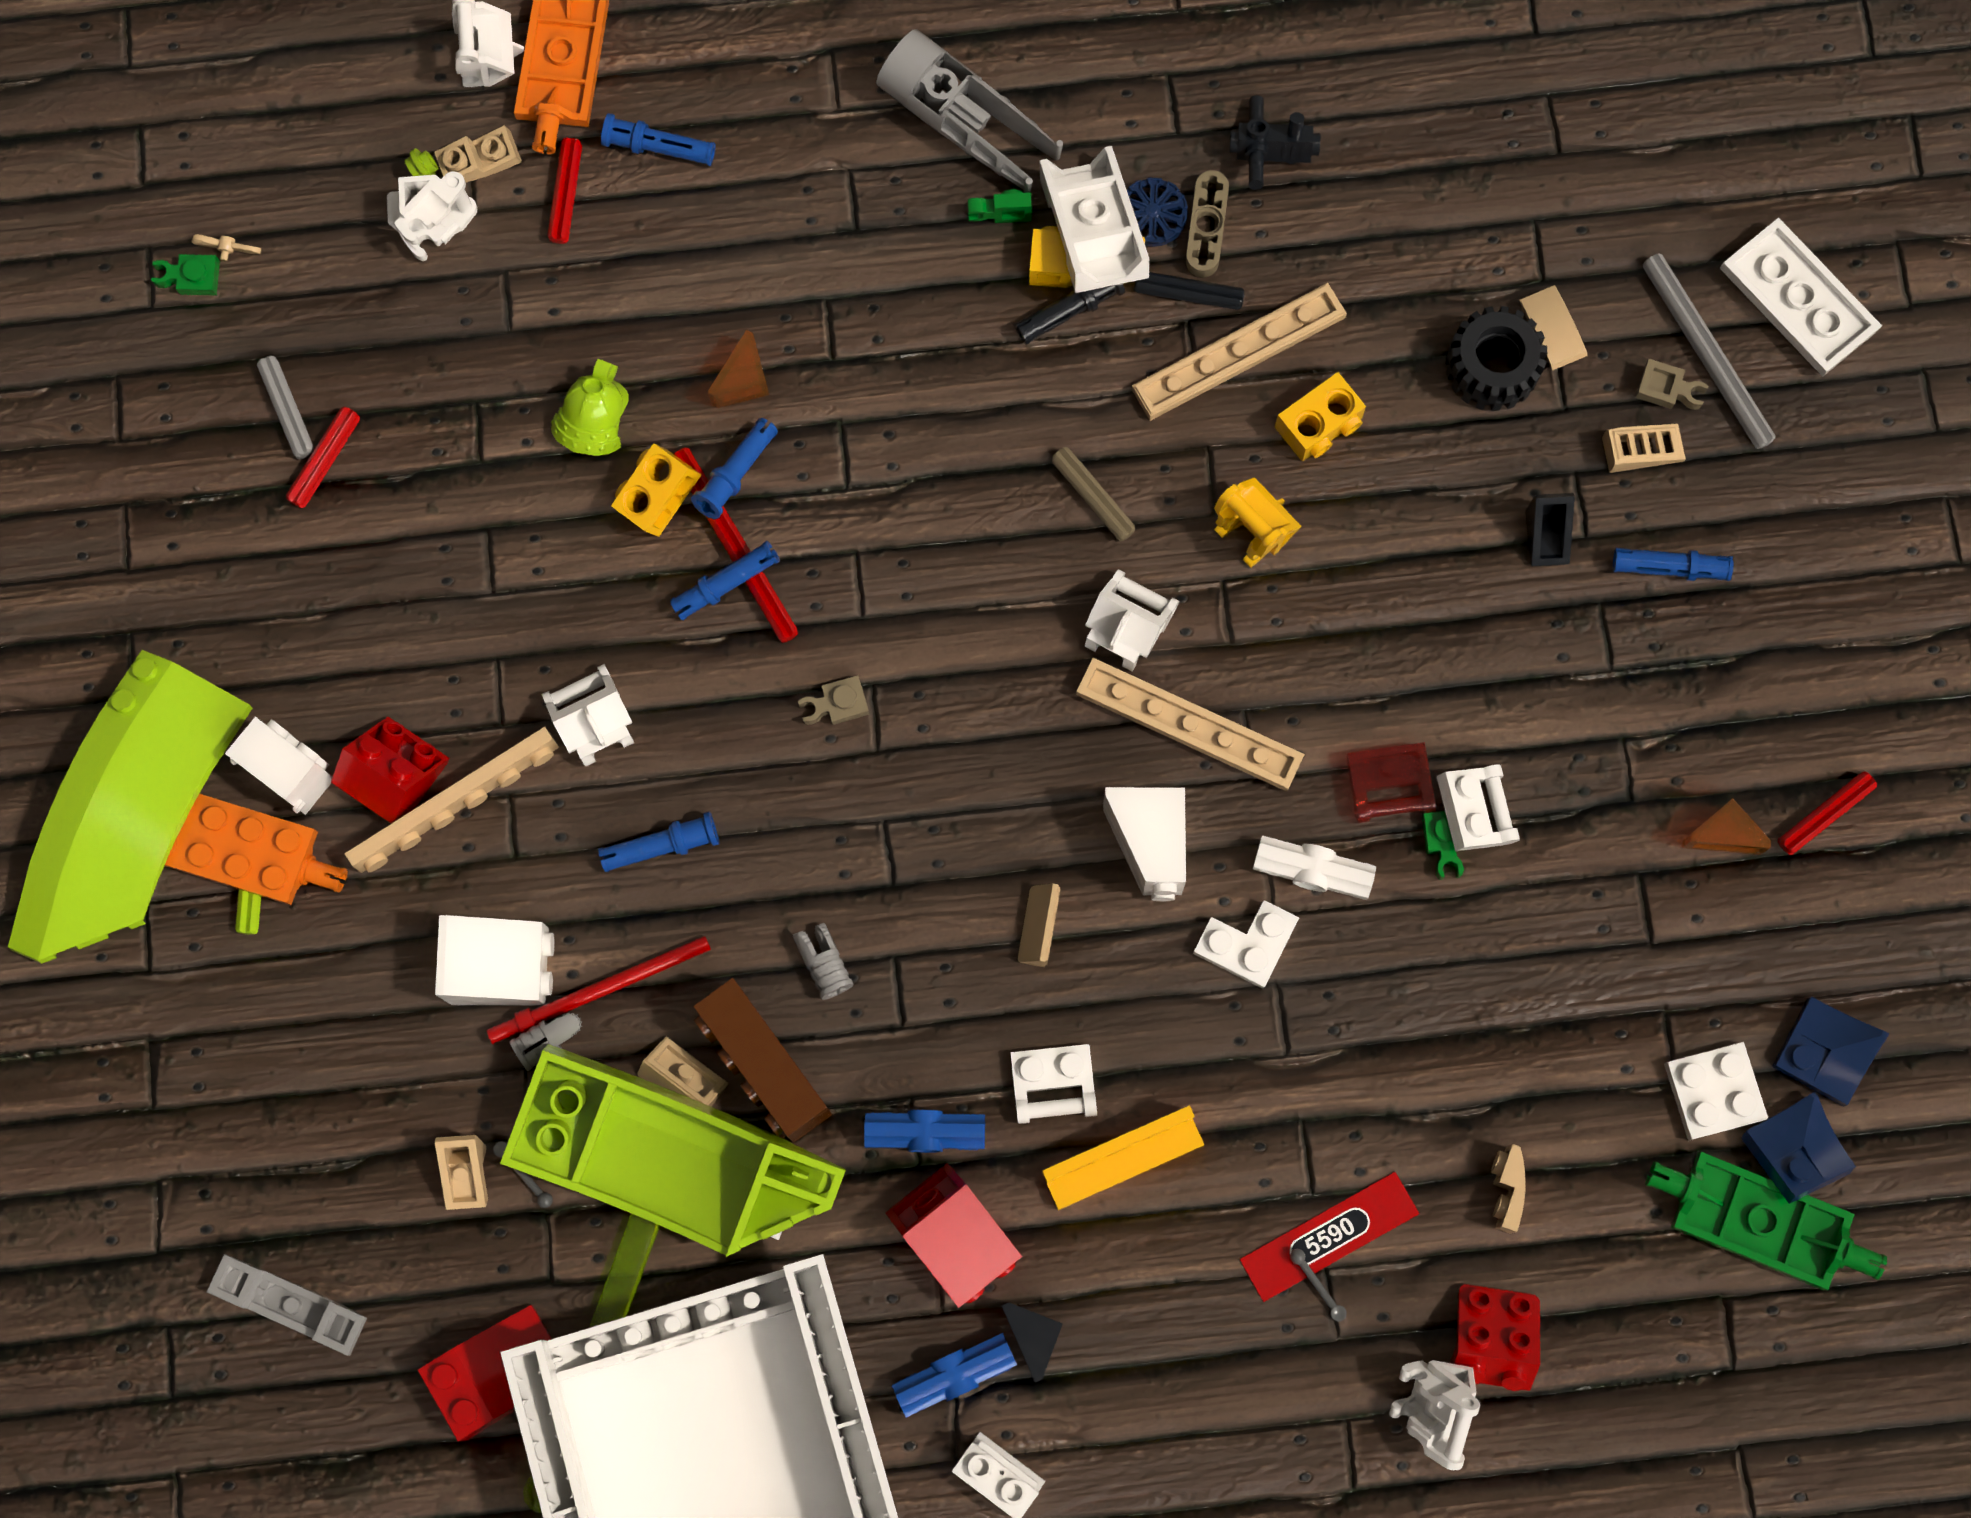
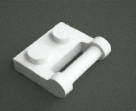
[1437,765,1520,851]
[1010,1044,1097,1124]

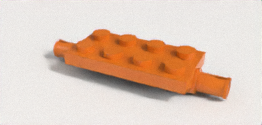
[514,0,610,155]
[164,794,348,905]

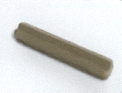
[1052,447,1135,541]

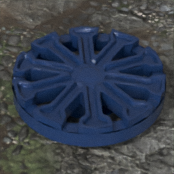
[1127,177,1188,247]

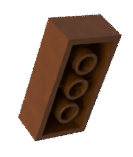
[693,978,833,1143]

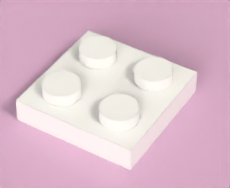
[1664,1042,1768,1141]

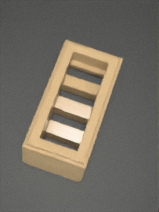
[1602,424,1686,473]

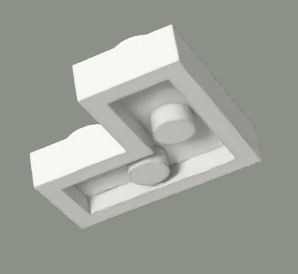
[1193,900,1299,989]

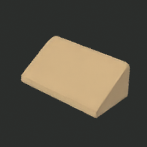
[1018,884,1060,967]
[638,1036,728,1107]

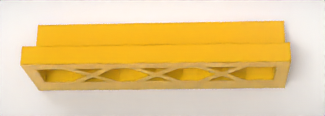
[1042,1105,1204,1211]

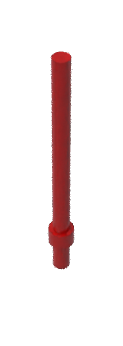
[486,936,711,1044]

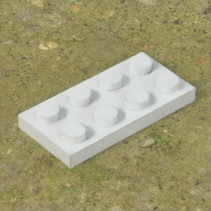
[1720,217,1882,377]

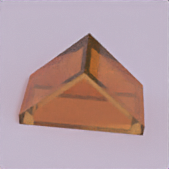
[708,330,769,408]
[1682,799,1771,855]

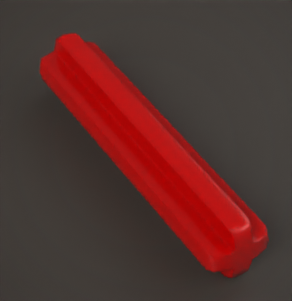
[547,137,582,244]
[286,406,360,508]
[1778,771,1877,855]

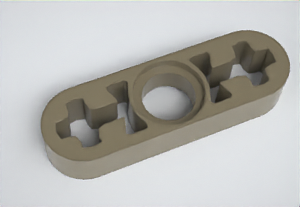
[1186,170,1229,278]

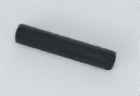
[1134,272,1245,310]

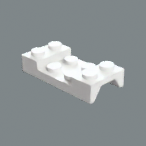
[1039,146,1149,293]

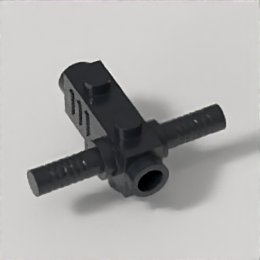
[1229,95,1321,190]

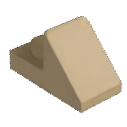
[435,1135,488,1210]

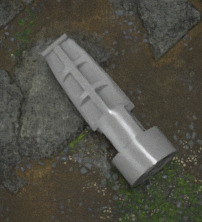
[876,29,1063,193]

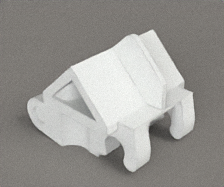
[452,0,524,87]
[387,171,477,261]
[1085,569,1179,671]
[542,664,634,767]
[1389,1360,1480,1470]

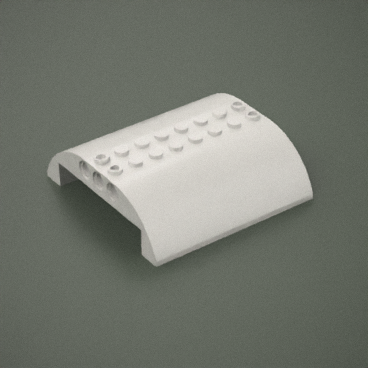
[500,1254,898,1518]

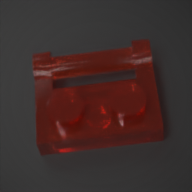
[1346,742,1436,823]

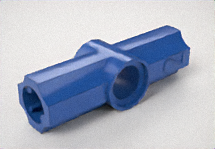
[864,1110,985,1153]
[892,1333,1017,1418]

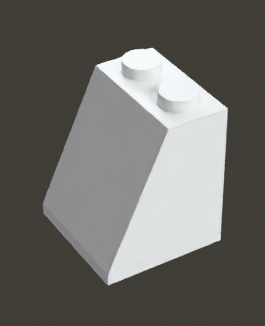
[1103,787,1186,902]
[435,915,554,1006]

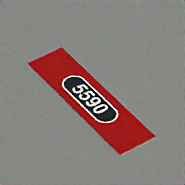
[1239,1172,1420,1302]

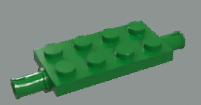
[1645,1152,1887,1291]

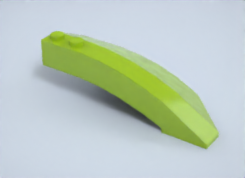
[8,650,253,964]
[500,1044,846,1257]

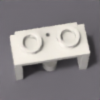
[952,1432,1045,1518]

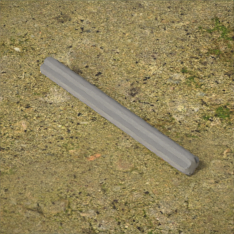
[1643,253,1775,449]

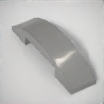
[207,1254,367,1356]

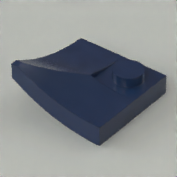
[1772,996,1889,1107]
[1741,1092,1856,1204]

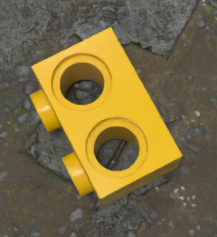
[1275,372,1366,462]
[611,443,702,537]

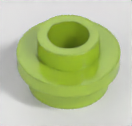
[405,148,439,176]

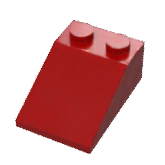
[418,1305,552,1441]

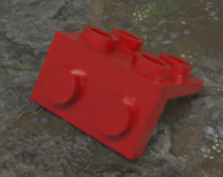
[1450,1284,1540,1391]

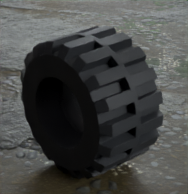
[1445,306,1548,411]

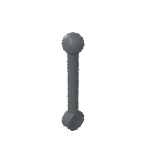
[493,1142,553,1208]
[1290,1248,1347,1322]

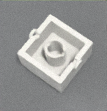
[225,717,332,815]

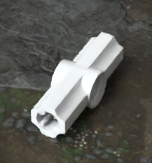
[1253,835,1376,900]

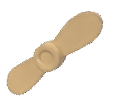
[192,234,261,261]

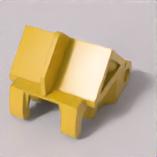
[1214,477,1302,568]

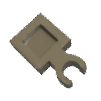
[1635,359,1708,410]
[798,675,869,725]

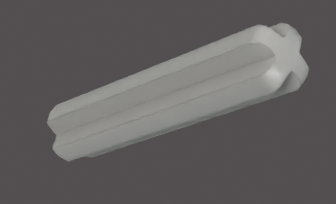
[257,356,314,460]

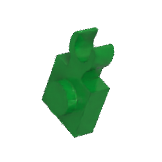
[968,189,1032,223]
[151,254,220,296]
[1422,811,1465,880]

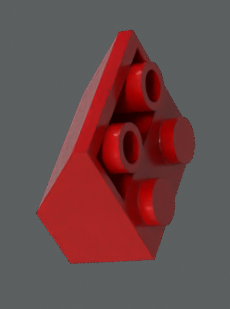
[331,717,450,824]

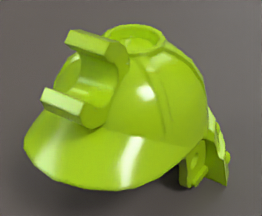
[551,359,629,456]

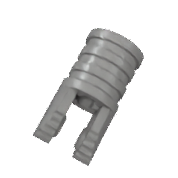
[793,923,854,1000]
[509,1012,583,1071]

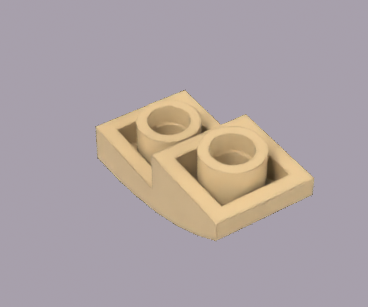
[434,125,522,182]
[1520,285,1588,371]
[1491,1144,1525,1234]

